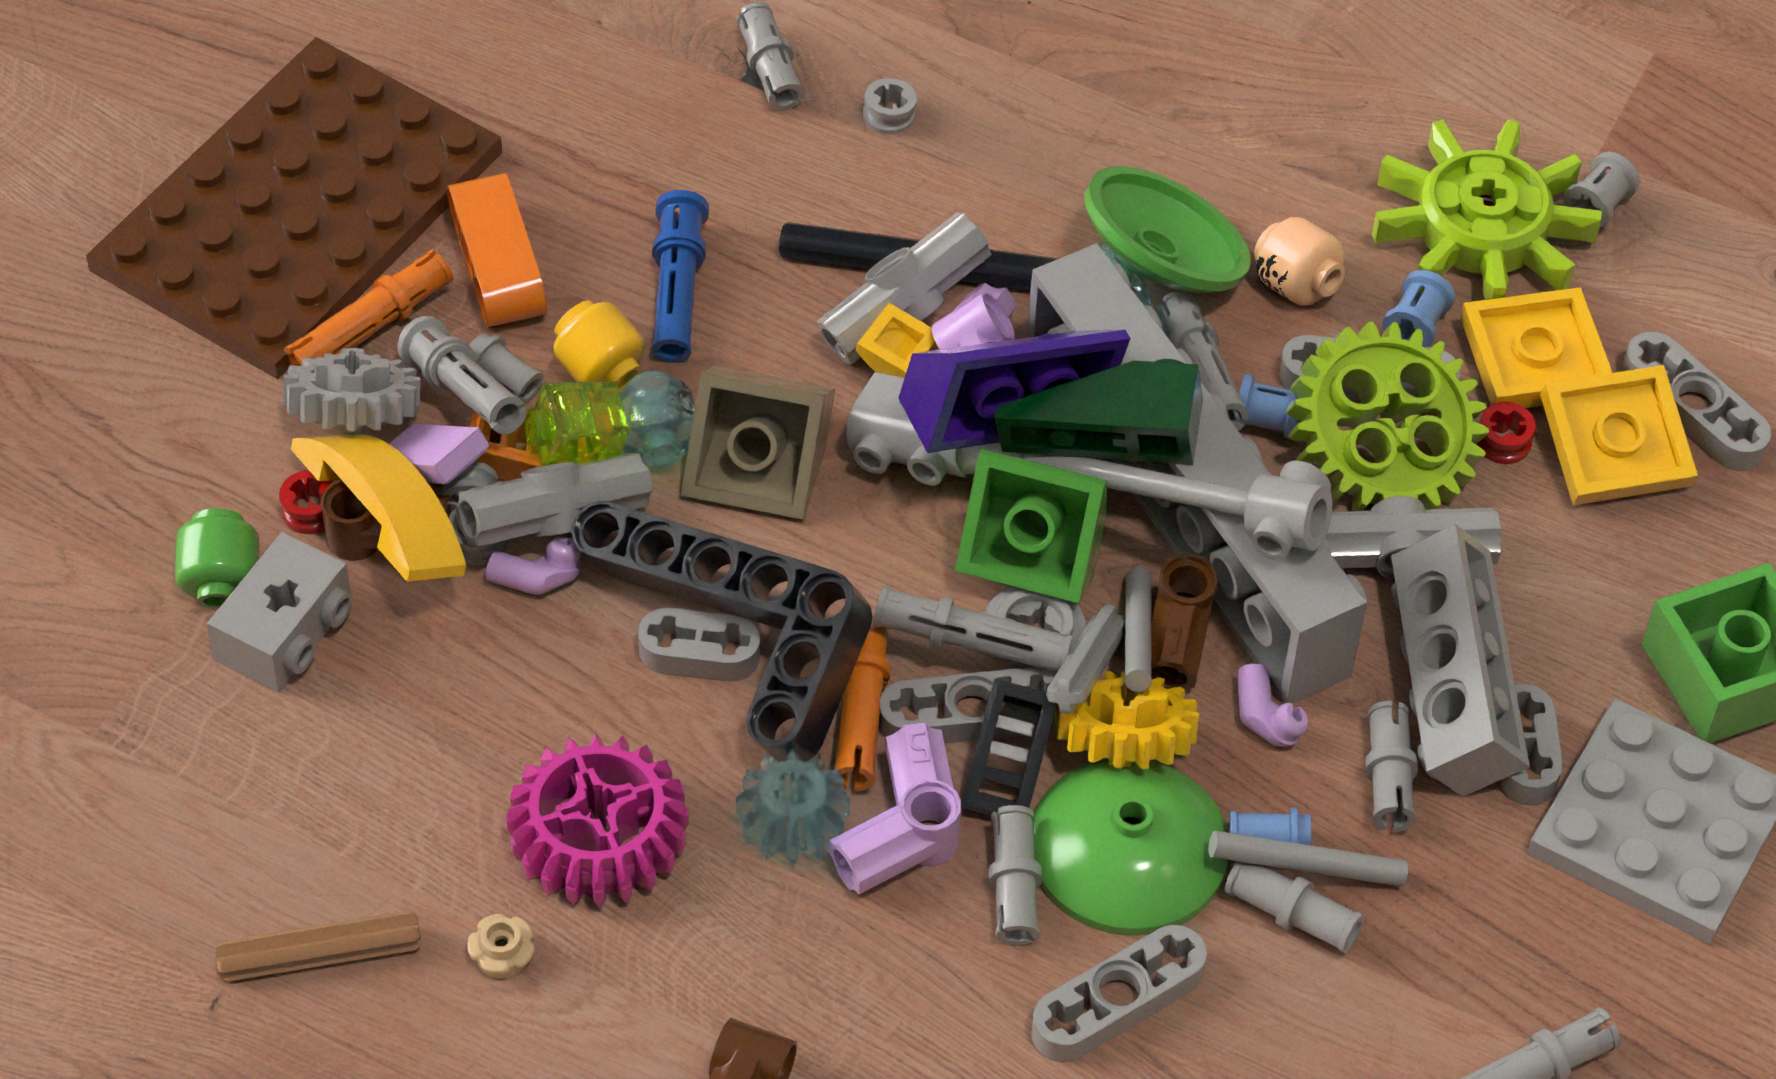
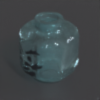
[613,371,695,468]

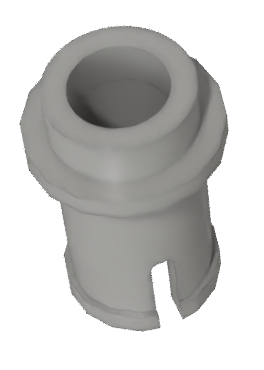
[470,333,544,406]

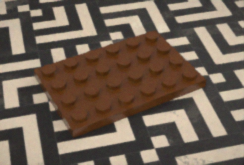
[86,37,503,380]

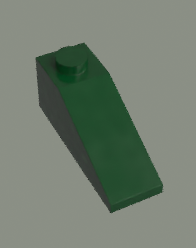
[995,359,1203,465]

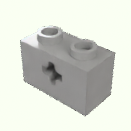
[207,532,353,693]

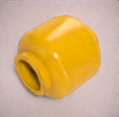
[553,300,645,392]

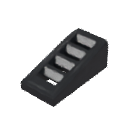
[961,678,1057,816]

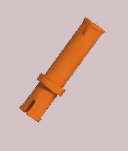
[284,249,453,366]
[832,626,891,791]

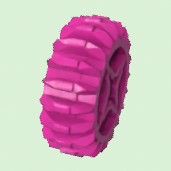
[506,732,689,909]

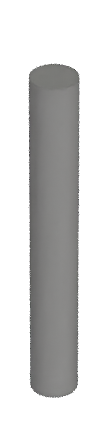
[1125,566,1151,692]
[1208,830,1408,887]

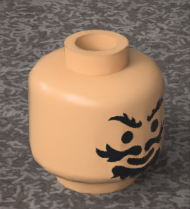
[1254,217,1345,306]

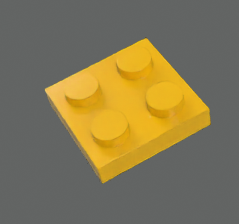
[1460,287,1613,408]
[1540,365,1698,506]

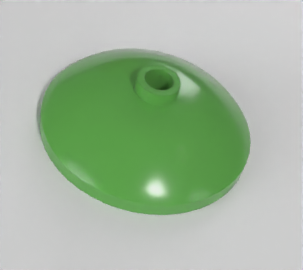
[1084,166,1251,293]
[1033,759,1229,936]

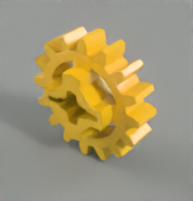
[1054,671,1200,769]

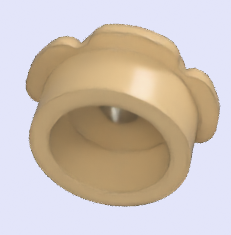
[467,914,535,979]

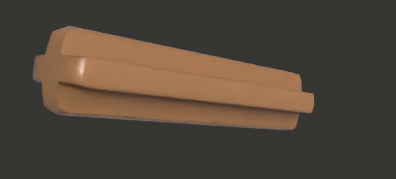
[216,910,421,982]

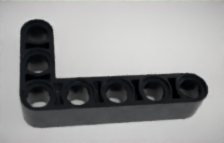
[571,501,873,767]

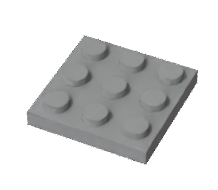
[1527,698,1776,945]

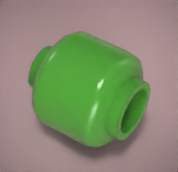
[175,508,259,609]

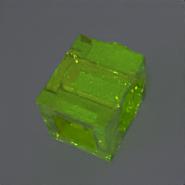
[525,381,630,466]

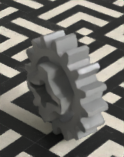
[283,348,421,435]

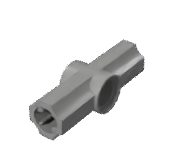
[816,212,992,365]
[455,453,653,547]
[1326,496,1501,580]

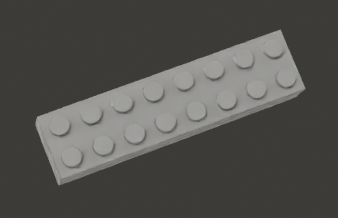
[1027,243,1367,704]

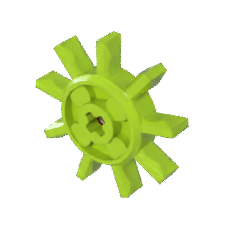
[1372,119,1602,300]

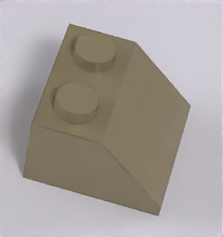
[680,365,836,520]

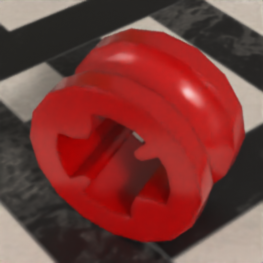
[1476,401,1536,465]
[279,470,333,534]

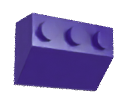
[898,329,1131,453]

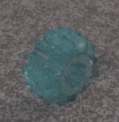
[736,748,850,866]

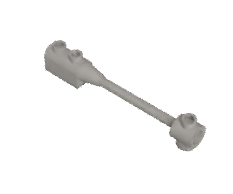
[846,372,1332,559]

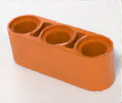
[446,173,547,328]

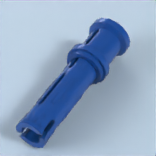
[652,190,709,363]

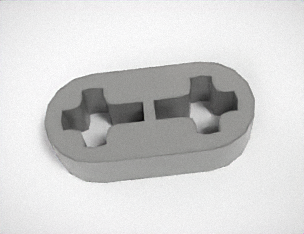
[638,608,760,681]
[1499,683,1563,806]

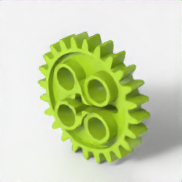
[1286,321,1489,511]

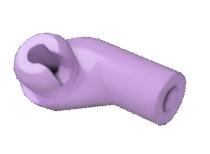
[485,537,582,595]
[1237,664,1308,747]

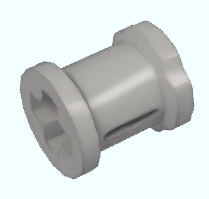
[1563,151,1641,228]

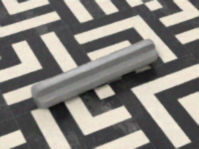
[1046,604,1125,714]

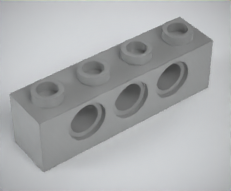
[1391,524,1530,797]

